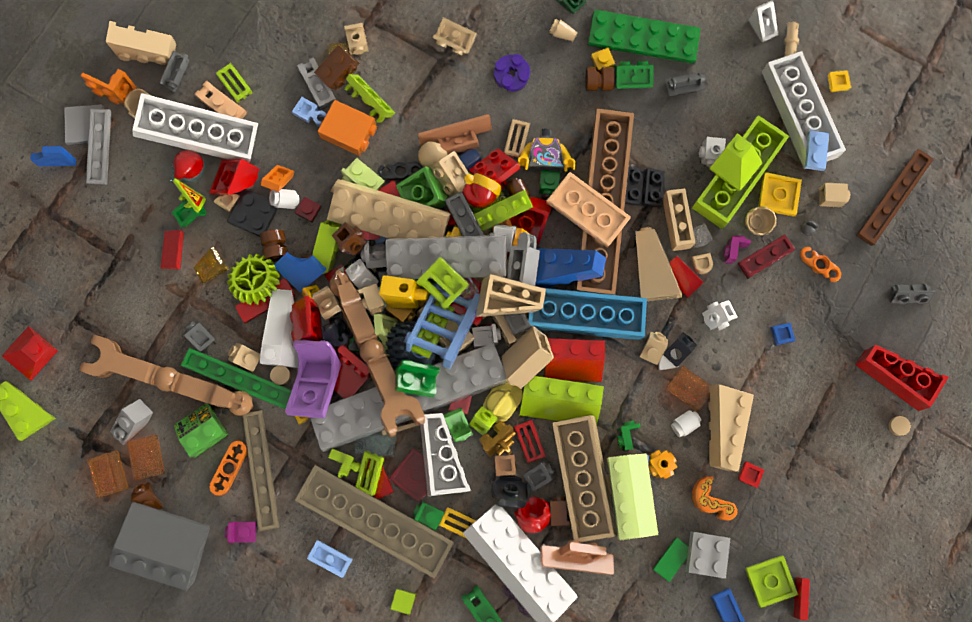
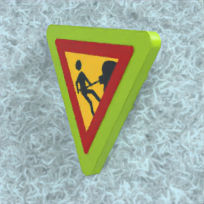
[173,179,206,213]

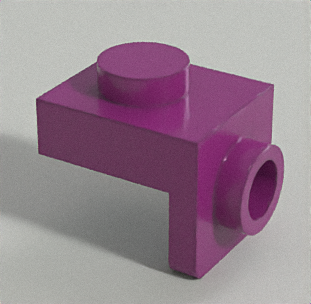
[723,235,751,264]

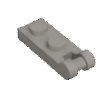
[297,58,336,109]

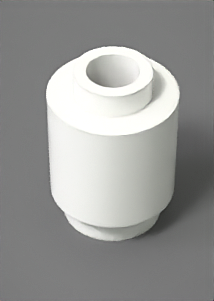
[269,189,299,209]
[671,410,701,437]

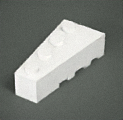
[420,413,471,496]

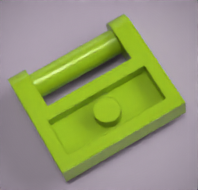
[416,257,469,310]

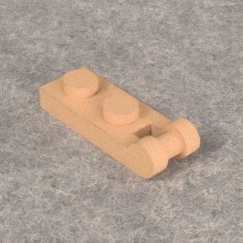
[194,81,247,119]

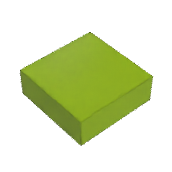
[391,589,416,615]

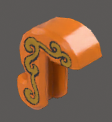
[692,477,737,520]

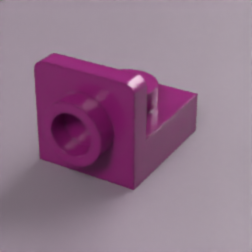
[225,522,257,543]

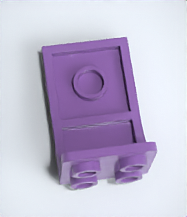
[285,340,341,418]

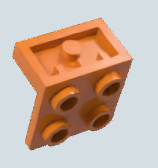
[81,69,137,105]

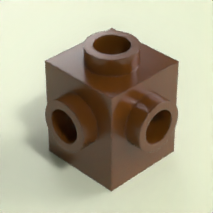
[332,222,367,256]

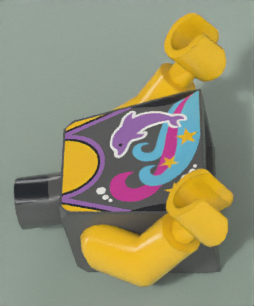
[517,128,575,173]

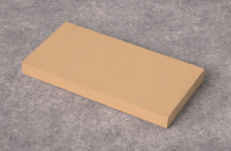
[546,172,631,248]

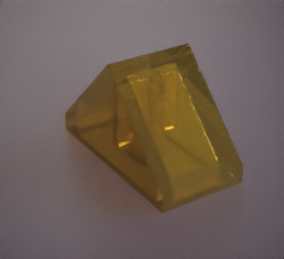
[194,247,229,283]

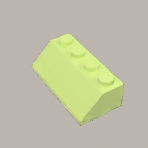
[607,454,658,540]

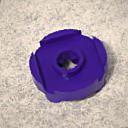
[494,54,530,92]

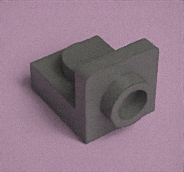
[183,320,215,352]
[523,459,557,492]

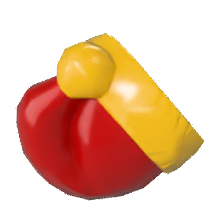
[463,173,501,208]

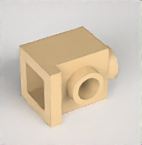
[344,23,368,55]
[358,284,386,316]

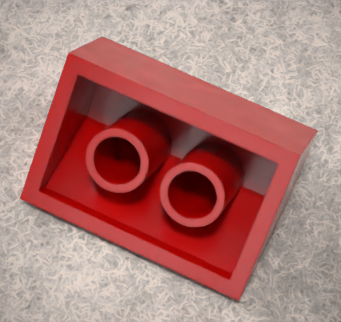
[544,338,605,382]

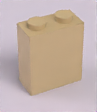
[501,326,554,389]

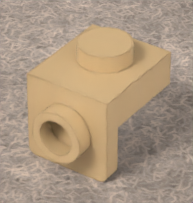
[640,332,668,365]
[228,343,261,372]

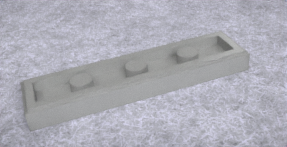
[86,108,111,185]

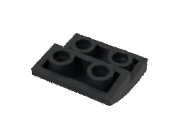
[625,166,665,207]

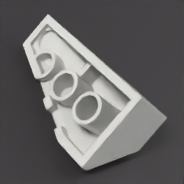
[260,289,299,368]

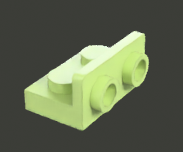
[341,158,385,191]

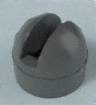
[801,220,818,236]

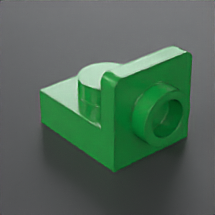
[539,170,560,196]
[172,199,207,227]
[413,502,445,531]

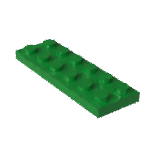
[588,9,701,64]

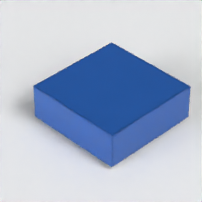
[770,322,796,346]

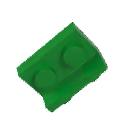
[614,61,653,89]
[395,360,440,398]

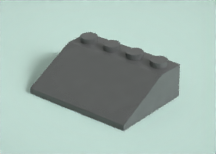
[109,502,210,591]

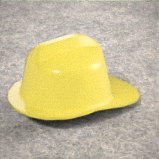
[483,382,522,423]

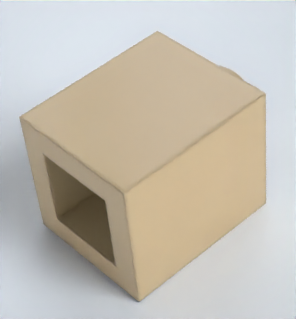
[819,183,850,207]

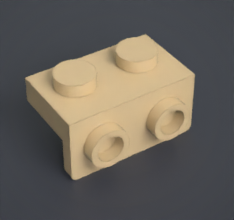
[432,18,477,55]

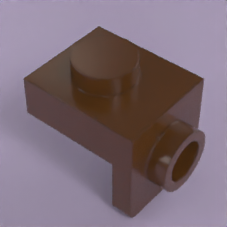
[131,482,163,510]

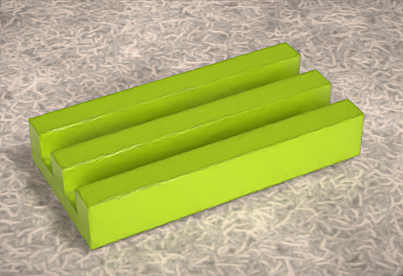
[216,63,253,103]
[355,451,384,496]

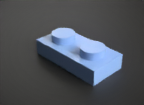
[805,130,829,171]
[307,540,353,578]

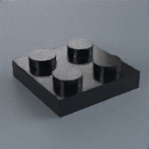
[228,189,278,237]

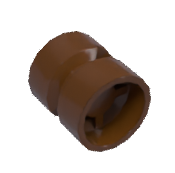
[585,67,614,91]
[260,229,288,262]

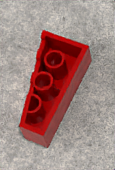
[855,345,949,412]

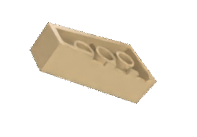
[708,384,754,472]

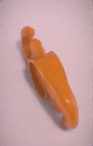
[800,247,841,282]

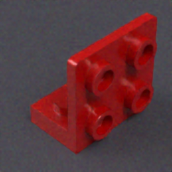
[334,345,371,399]

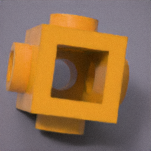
[648,450,677,479]

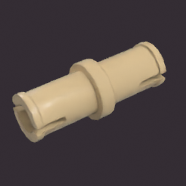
[784,22,799,57]

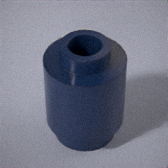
[459,148,482,173]

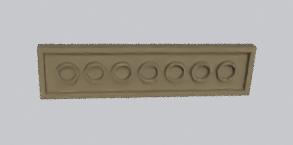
[295,465,454,579]

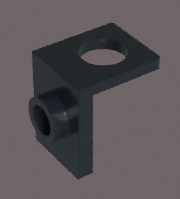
[663,332,697,367]

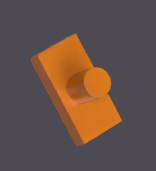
[261,165,294,193]

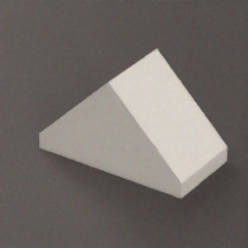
[749,1,778,42]

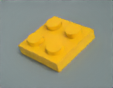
[758,172,802,217]

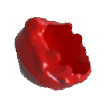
[514,497,551,533]

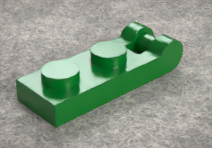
[461,585,503,622]

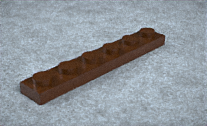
[856,148,934,246]

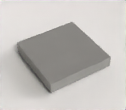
[64,105,104,145]

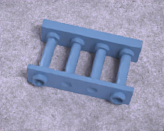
[404,283,480,369]

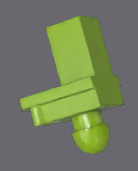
[328,449,361,479]

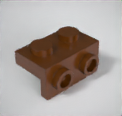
[314,45,359,90]

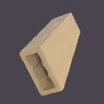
[636,227,682,301]

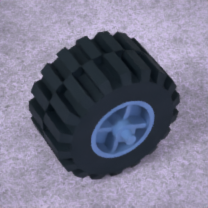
[385,321,438,367]

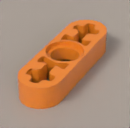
[210,441,248,496]

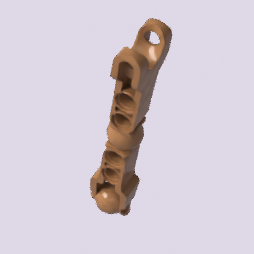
[329,270,425,437]
[79,335,254,416]

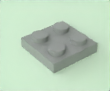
[686,531,730,578]

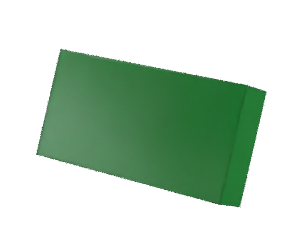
[652,537,689,582]

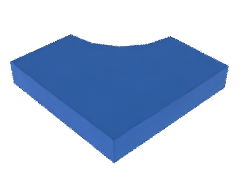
[31,146,76,166]
[274,252,326,293]

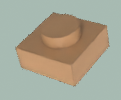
[494,455,516,476]

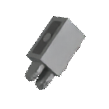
[507,232,540,286]

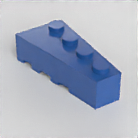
[535,248,606,288]

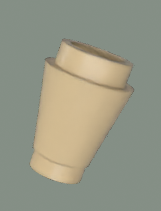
[549,19,577,42]

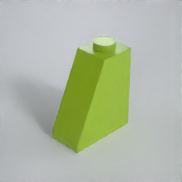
[312,220,342,274]

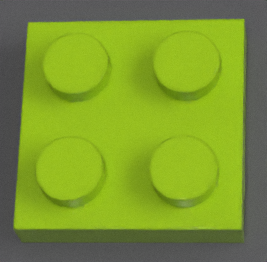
[745,555,798,608]

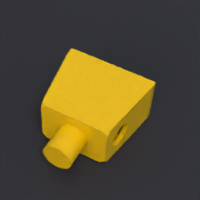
[379,275,429,308]

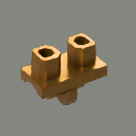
[479,421,516,457]

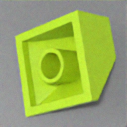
[709,133,762,192]

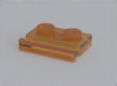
[666,365,710,412]
[127,435,165,481]
[87,451,128,498]

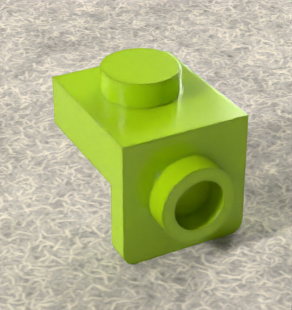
[469,406,498,435]

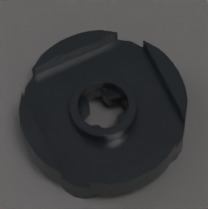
[491,475,531,508]

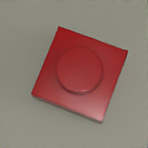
[738,462,765,488]

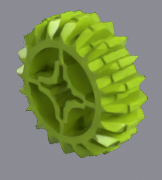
[227,253,280,305]

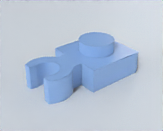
[292,97,327,127]

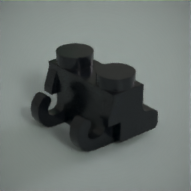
[322,317,353,347]

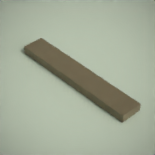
[242,410,280,532]

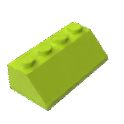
[519,376,604,426]

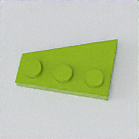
[0,381,56,441]

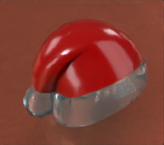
[170,150,205,184]

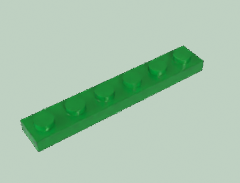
[181,348,292,410]

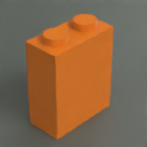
[318,100,377,156]

